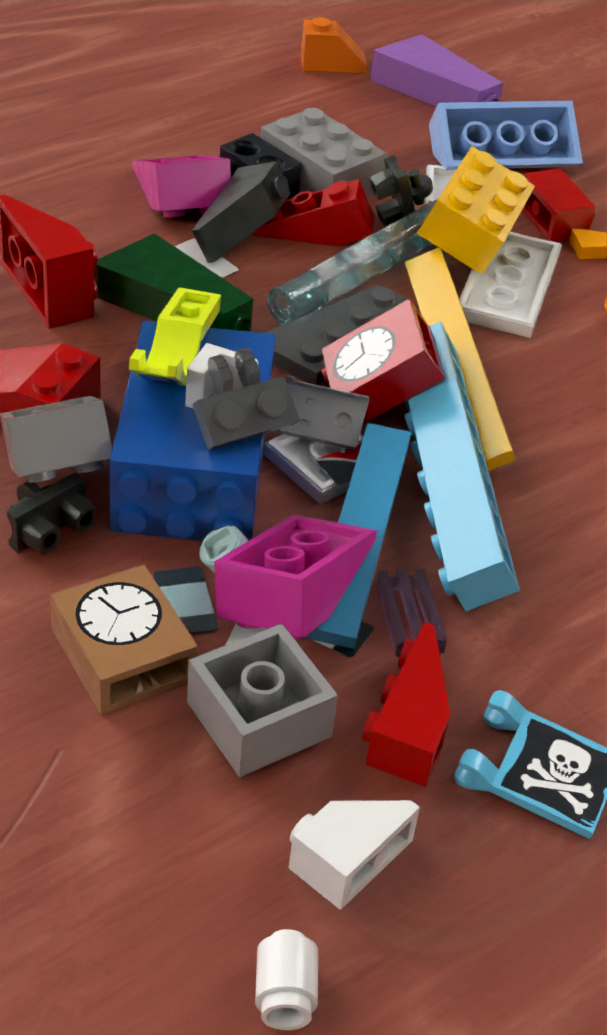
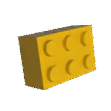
[417,146,535,275]

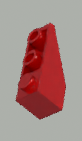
[252,179,375,246]
[362,622,451,787]

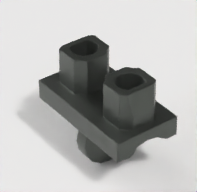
[369,155,433,232]
[7,473,96,555]

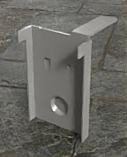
[273,375,369,450]

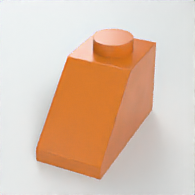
[301,17,368,73]

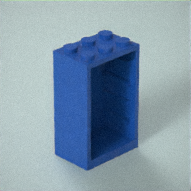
[110,321,276,541]

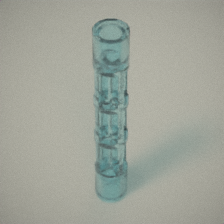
[267,199,438,325]

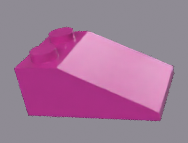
[132,155,231,217]
[214,515,377,639]

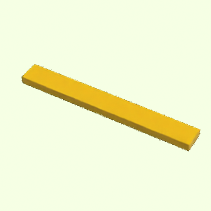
[405,247,516,471]

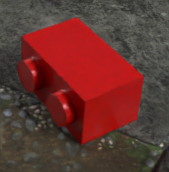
[522,168,595,243]

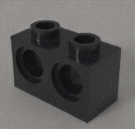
[219,133,302,200]

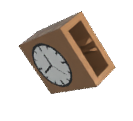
[50,564,198,715]

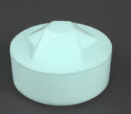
[199,526,248,573]

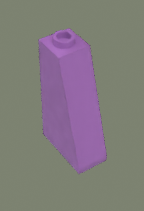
[371,34,503,107]

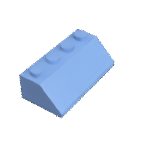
[429,101,583,170]

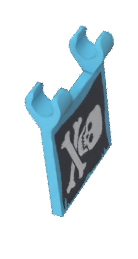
[454,690,607,840]

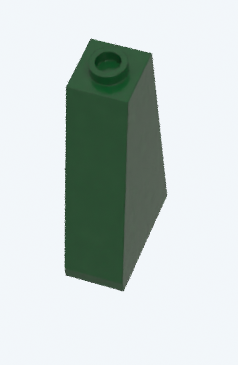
[93,233,253,332]

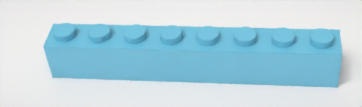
[404,321,520,611]

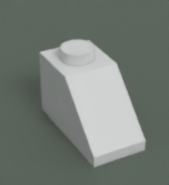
[289,800,420,910]

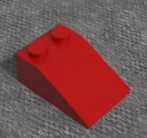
[0,194,98,329]
[0,343,101,427]

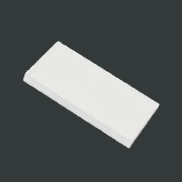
[459,232,562,338]

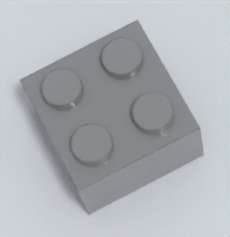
[0,396,113,483]
[187,623,338,777]

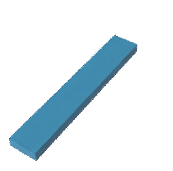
[306,423,411,649]

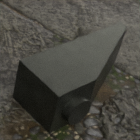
[192,161,291,263]

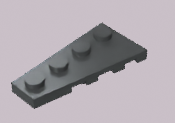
[264,284,408,385]

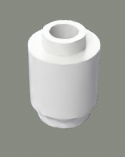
[255,929,318,1030]

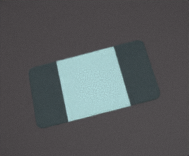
[154,566,218,633]

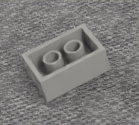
[260,107,387,197]

